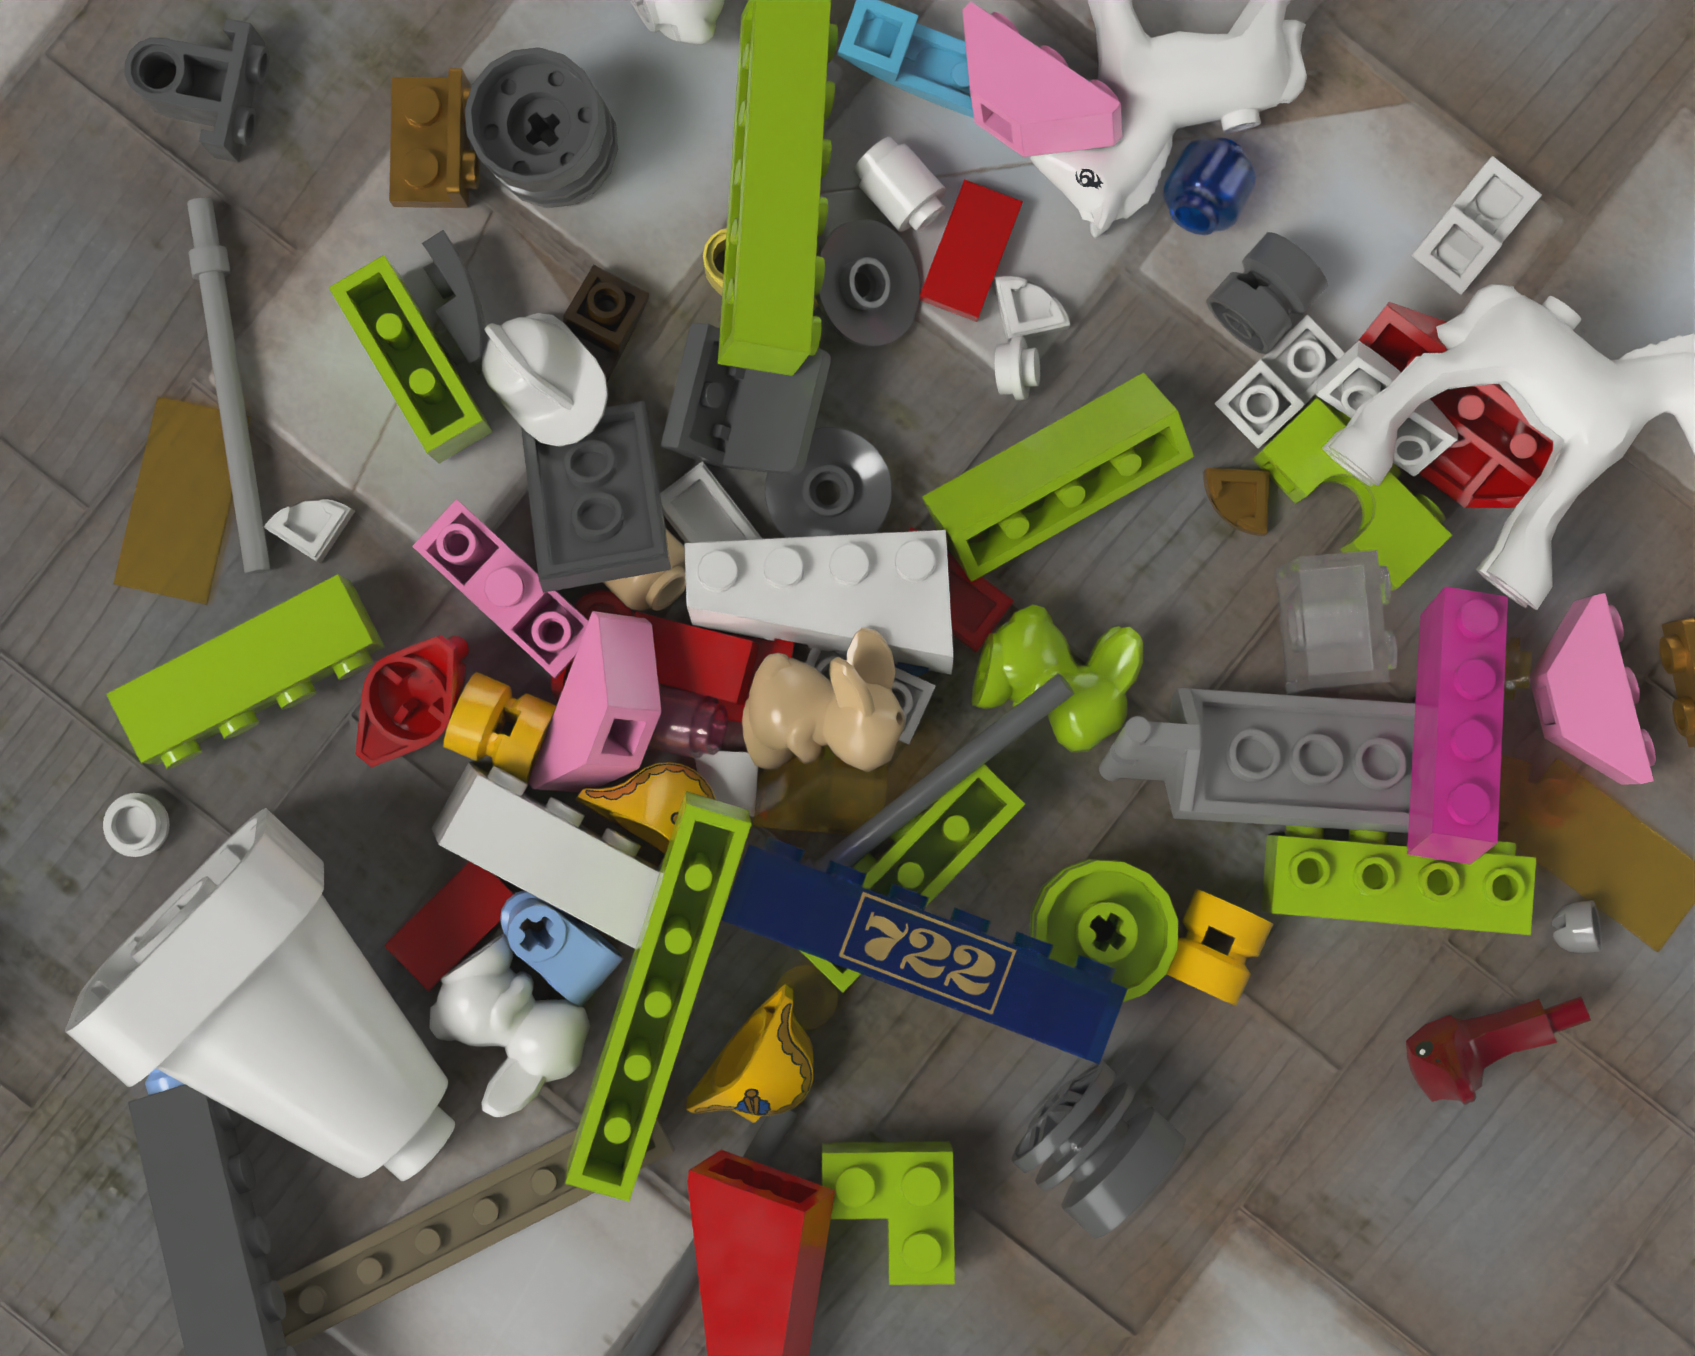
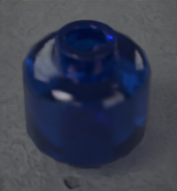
[1163,138,1257,235]

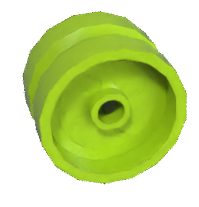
[1029,859,1178,1004]

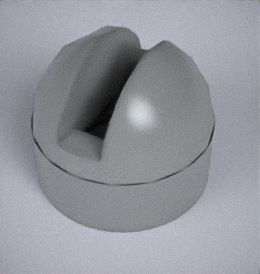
[1552,900,1602,954]

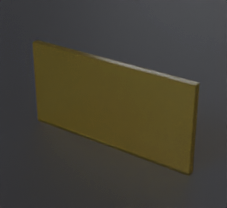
[113,396,251,605]
[1500,758,1695,952]

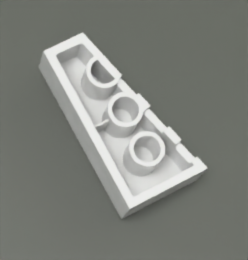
[684,530,953,675]
[432,762,664,949]

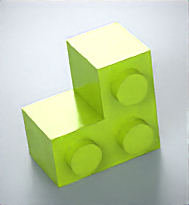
[822,1141,955,1285]

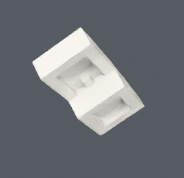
[1411,156,1542,295]

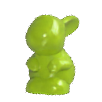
[972,604,1143,752]

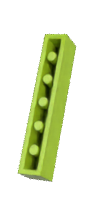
[718,0,838,376]
[565,791,752,1202]

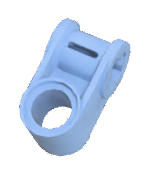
[500,890,624,1007]

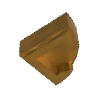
[1203,468,1269,536]

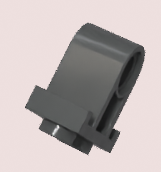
[124,18,270,163]

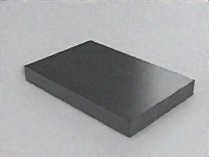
[521,401,671,593]

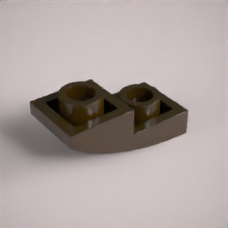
[563,264,649,382]

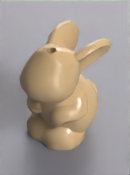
[742,627,906,772]

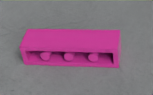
[1407,586,1508,864]

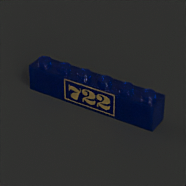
[721,836,1128,1065]

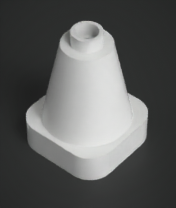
[65,808,455,1181]

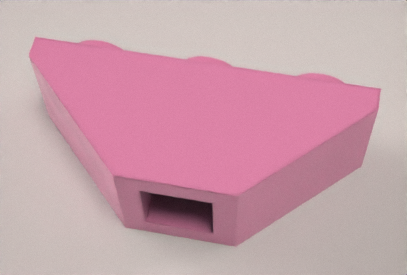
[962,1,1122,157]
[412,499,588,679]
[1529,593,1656,785]
[528,611,661,793]

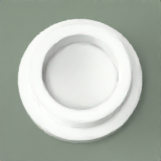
[995,336,1040,400]
[103,793,170,857]

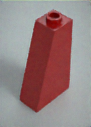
[687,1149,835,1356]

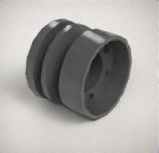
[465,47,618,208]
[1011,1060,1186,1239]

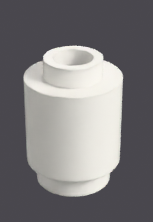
[854,136,946,232]

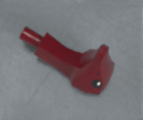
[1406,996,1591,1105]

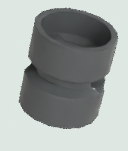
[1206,232,1328,354]

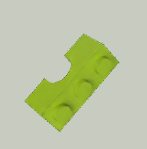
[1252,397,1452,594]

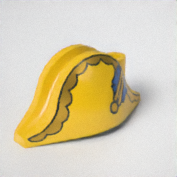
[575,762,716,854]
[686,984,814,1123]

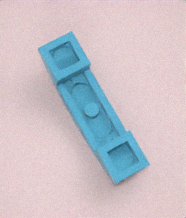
[837,0,1090,118]

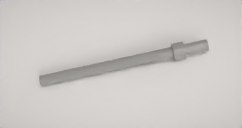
[187,198,270,574]

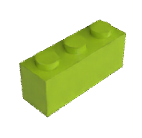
[328,255,493,464]

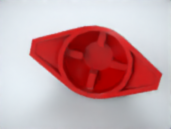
[355,635,469,768]

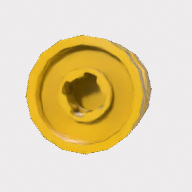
[443,672,556,783]
[1166,889,1273,1006]

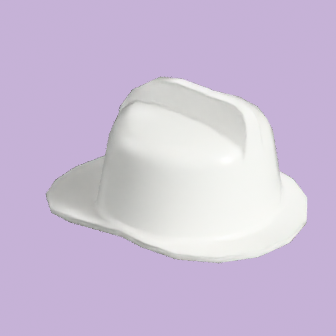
[482,313,608,447]

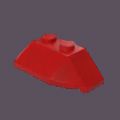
[1354,302,1553,508]

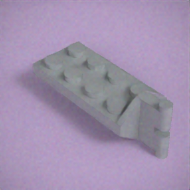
[1099,688,1415,833]

